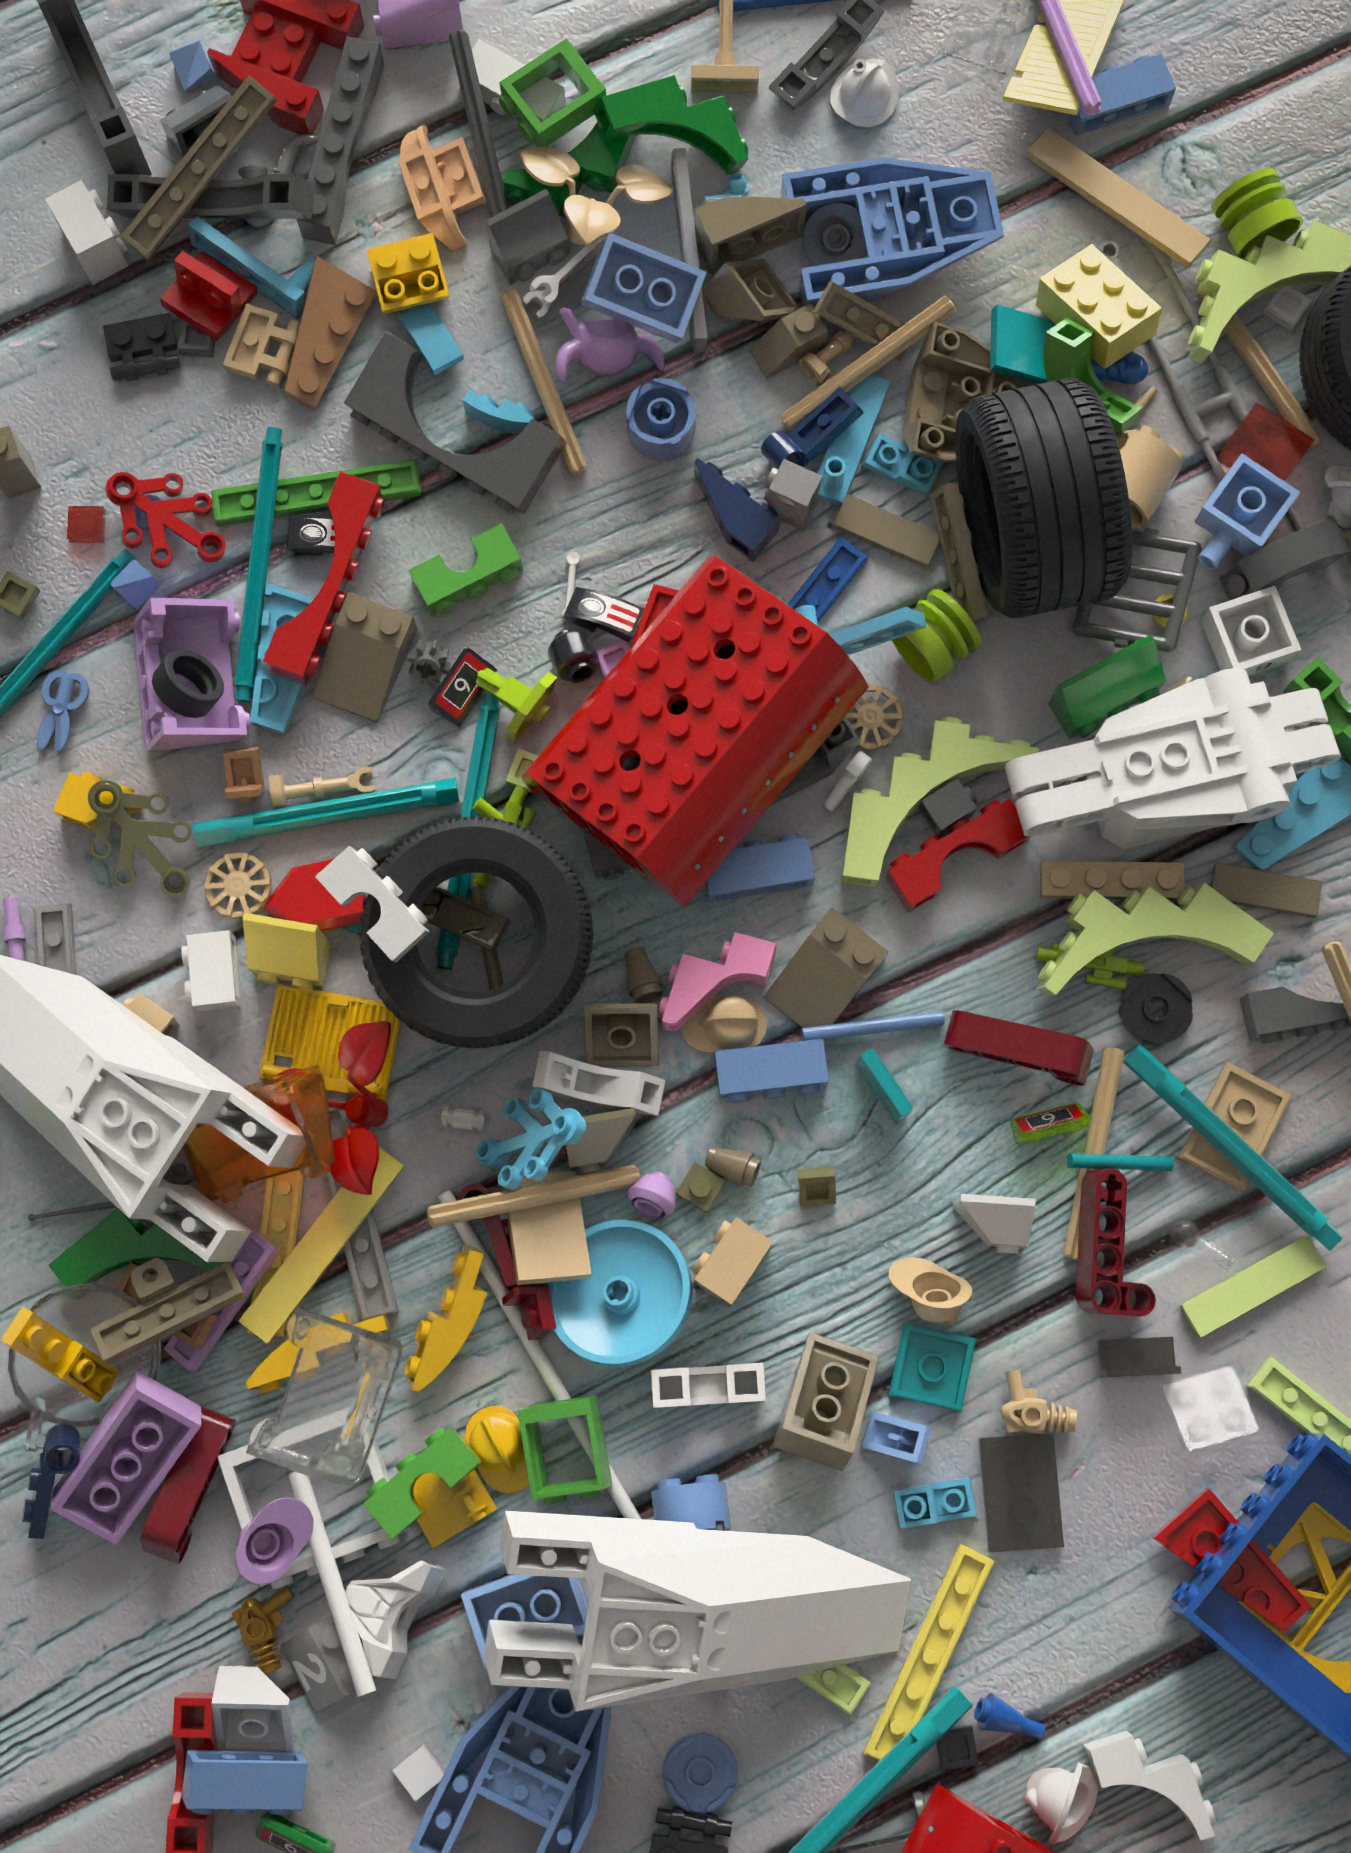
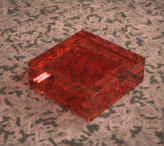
[67,506,106,543]

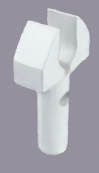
[823,751,873,812]

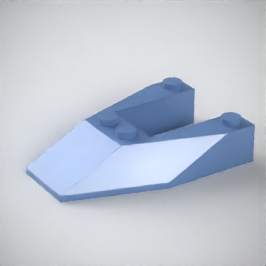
[781,157,1004,316]
[408,1686,612,1853]

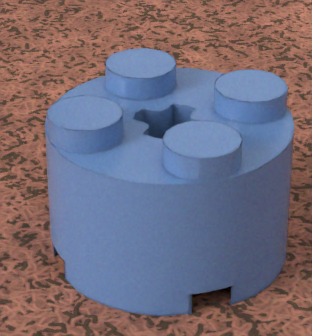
[626,378,696,460]
[651,1474,731,1531]

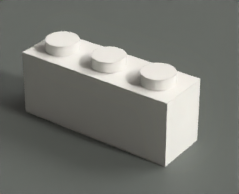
[472,39,566,123]

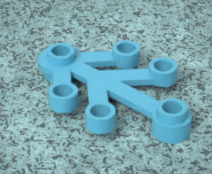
[476,1088,586,1190]

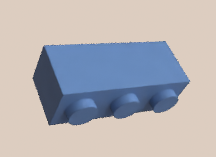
[1067,53,1176,136]
[705,834,815,903]
[714,1039,829,1103]
[181,1750,308,1815]

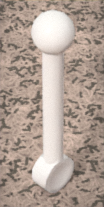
[561,552,580,622]

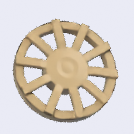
[845,685,903,750]
[204,852,272,919]

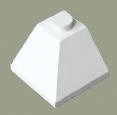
[953,1194,1036,1254]
[212,1665,295,1752]

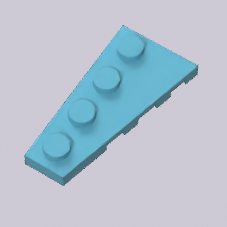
[250,582,314,736]
[1233,758,1351,871]

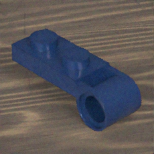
[761,387,864,469]
[22,1424,80,1539]

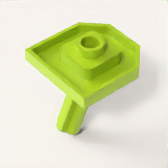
[476,668,557,744]

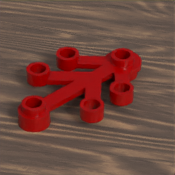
[106,472,226,568]

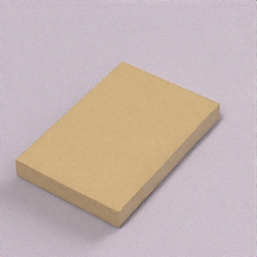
[1177,1062,1292,1192]
[503,1171,592,1285]

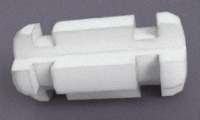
[441,1106,486,1131]

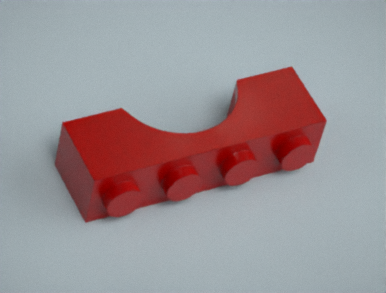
[886,798,1031,913]
[165,1692,218,1853]

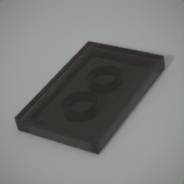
[978,1433,1064,1552]

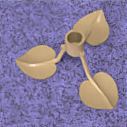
[519,146,673,247]

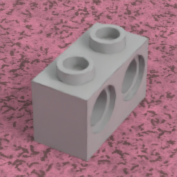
[764,459,822,531]

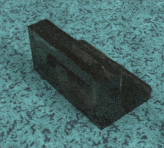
[1097,1337,1181,1378]

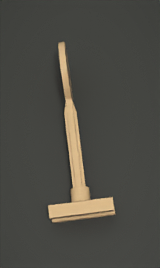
[691,0,759,93]

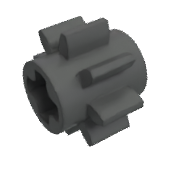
[407,640,451,684]

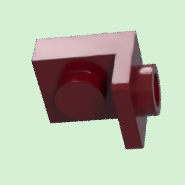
[502,1284,556,1340]

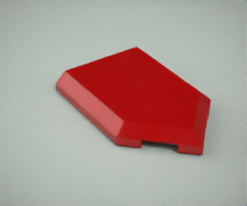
[262,859,366,931]

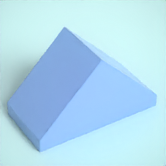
[862,1411,931,1465]

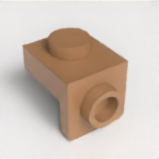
[222,747,265,803]

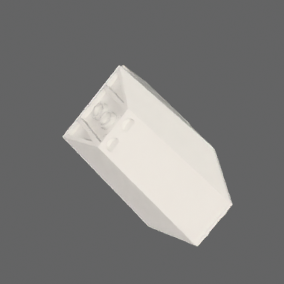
[0,955,311,1262]
[484,1511,911,1712]

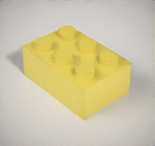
[1036,244,1162,369]

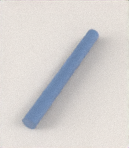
[801,1011,945,1041]

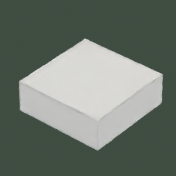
[1263,286,1312,331]
[392,1744,445,1801]

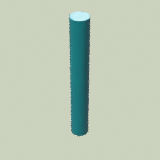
[1067,1153,1174,1171]

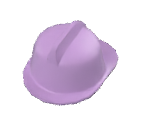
[235,1498,314,1584]

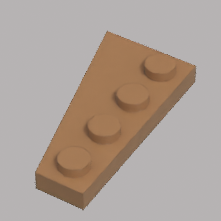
[283,256,377,410]

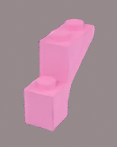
[658,932,776,1032]

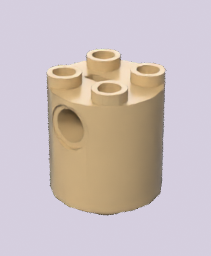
[1117,426,1185,528]

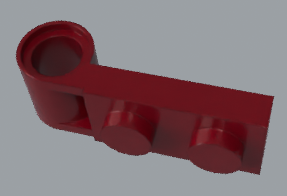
[458,1184,517,1289]

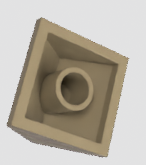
[584,1003,658,1067]

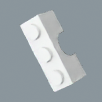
[315,846,430,962]
[651,1363,766,1408]

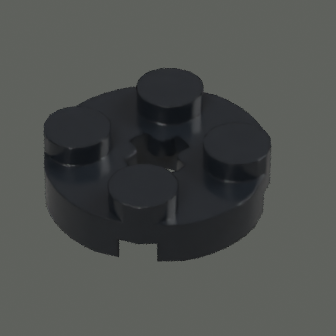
[1118,973,1193,1046]

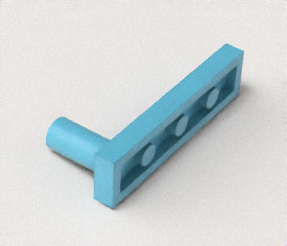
[188,216,315,319]
[817,374,891,507]
[795,605,926,656]

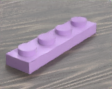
[164,1227,281,1372]

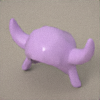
[555,307,665,382]

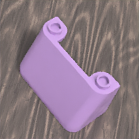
[373,0,463,49]
[134,598,250,751]

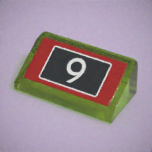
[1010,1102,1091,1146]

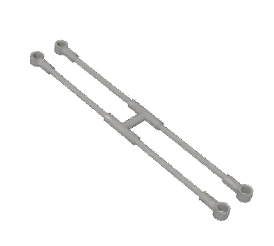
[1099,236,1324,590]

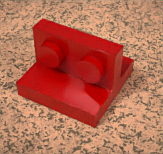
[160,251,258,341]

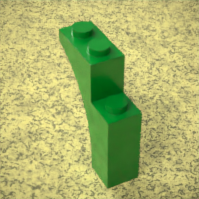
[593,75,749,175]
[503,122,636,218]
[48,1208,224,1295]

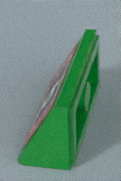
[256,1811,335,1853]

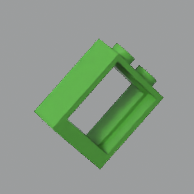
[499,38,606,147]
[517,1394,612,1505]

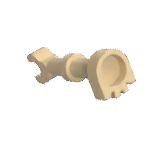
[799,300,875,386]
[268,766,375,809]

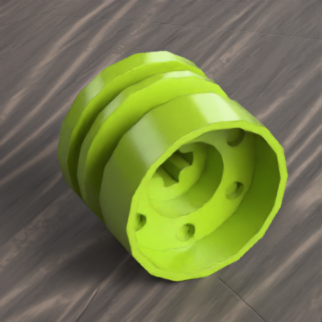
[1211,168,1303,260]
[891,589,982,684]

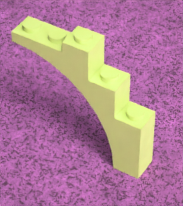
[1188,220,1351,364]
[841,717,1039,888]
[1036,883,1274,997]

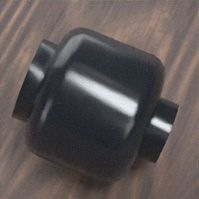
[548,629,599,683]

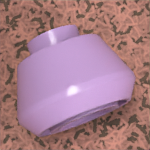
[628,1172,676,1219]

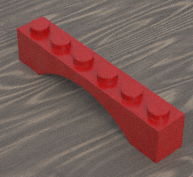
[263,471,385,685]

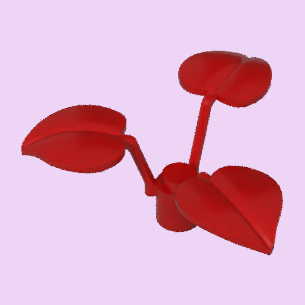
[267,1021,391,1195]

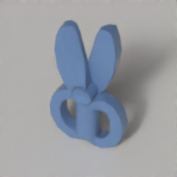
[37,670,89,752]

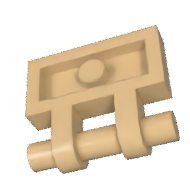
[222,304,300,387]

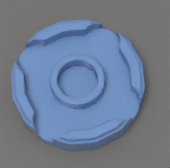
[663,1732,738,1813]

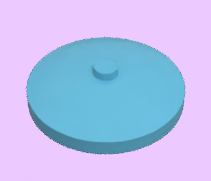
[547,1220,693,1368]

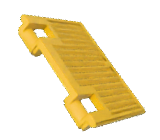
[258,983,401,1100]

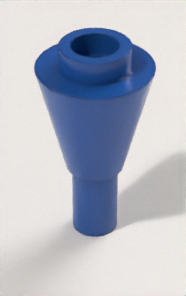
[974,1693,1045,1740]

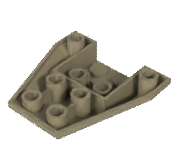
[902,321,1036,462]

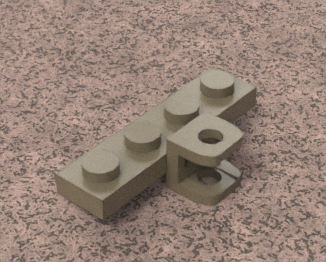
[90,1257,246,1366]

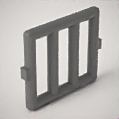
[1072,528,1202,652]

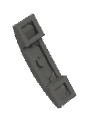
[769,0,884,110]

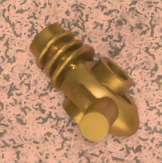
[232,1585,295,1674]

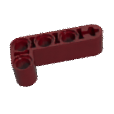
[943,1010,1094,1086]
[1076,1169,1156,1317]
[140,1406,236,1564]

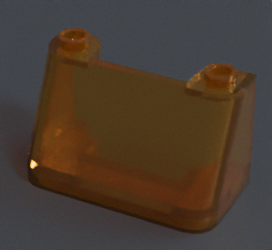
[182,1065,335,1203]

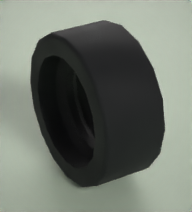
[152,649,224,718]

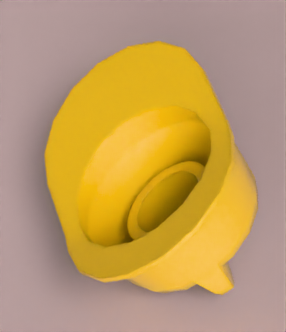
[465,1406,529,1493]

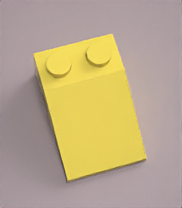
[243,913,332,990]

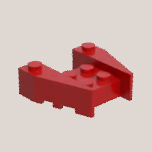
[207,0,365,135]

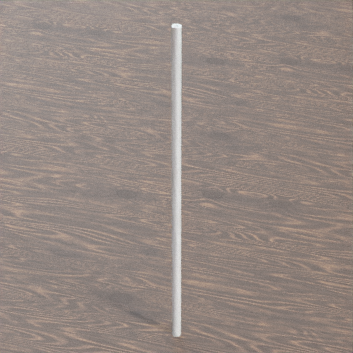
[438,1190,641,1519]

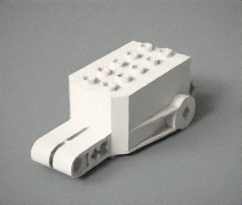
[1004,668,1341,849]

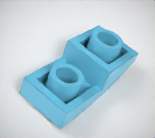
[398,303,464,375]
[462,389,534,435]
[861,433,943,493]
[894,1477,978,1529]

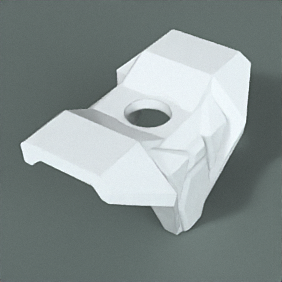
[345,1560,446,1679]

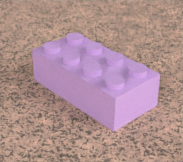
[51,1371,201,1545]

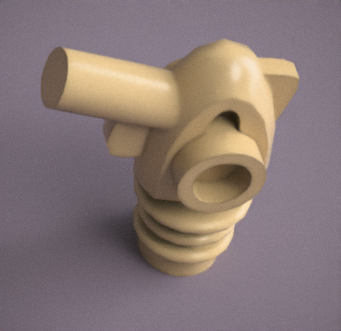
[1000,1369,1077,1434]

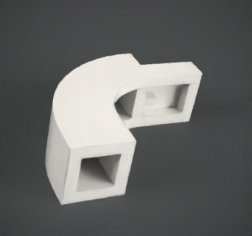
[532,1051,665,1116]

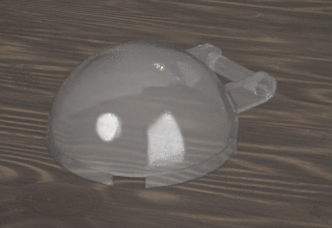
[8,1283,161,1453]

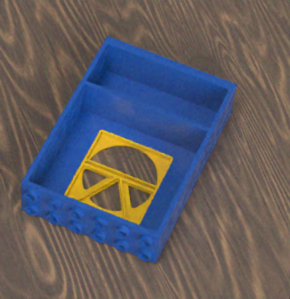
[1168,1433,1351,1763]

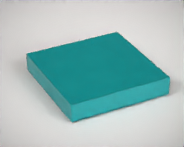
[990,304,1056,384]
[855,1048,913,1124]
[888,1322,976,1412]

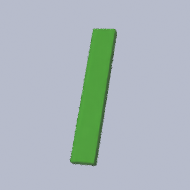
[211,459,422,527]

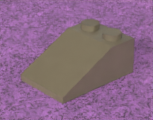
[695,196,807,275]
[312,592,417,723]
[763,908,889,1028]
[772,1332,879,1471]

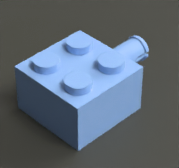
[1194,453,1300,570]

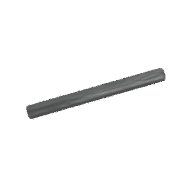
[449,30,508,218]

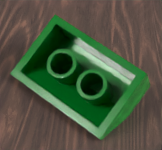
[1048,634,1166,739]

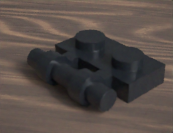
[103,313,181,382]
[650,1806,733,1853]

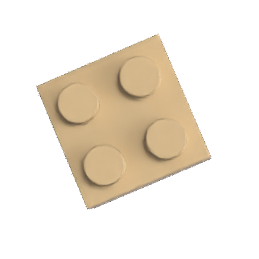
[692,1217,773,1307]

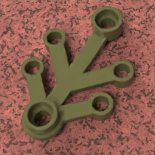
[88,780,192,897]

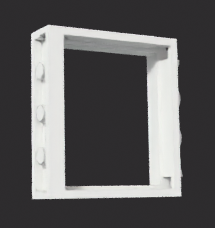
[217,1403,407,1590]

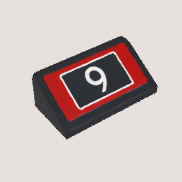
[428,646,498,728]

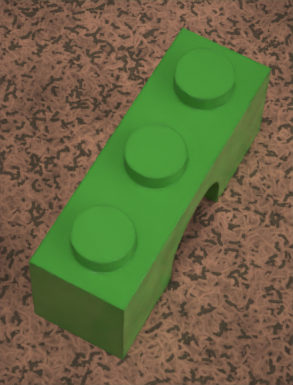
[409,523,523,616]
[1283,657,1351,762]
[363,1427,482,1539]

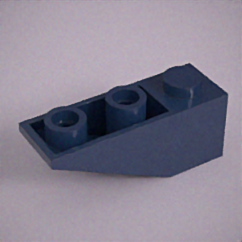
[694,458,780,562]

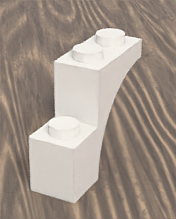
[1084,1731,1216,1841]

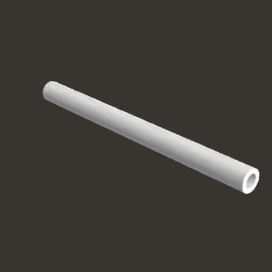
[288,1469,376,1697]

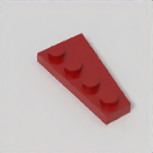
[1151,1488,1312,1632]

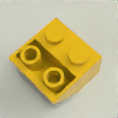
[366,233,450,314]

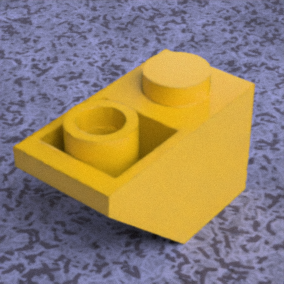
[53,771,141,831]

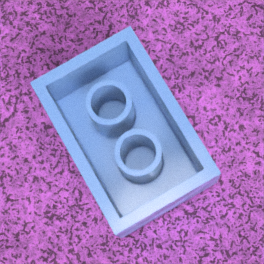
[580,232,707,343]
[461,1574,588,1669]

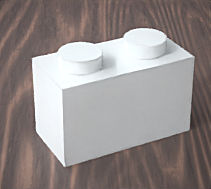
[182,930,242,1012]

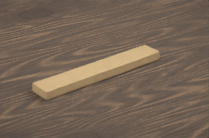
[1026,128,1211,269]

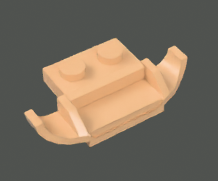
[398,125,487,252]

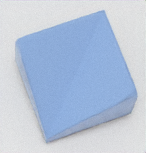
[169,40,216,93]

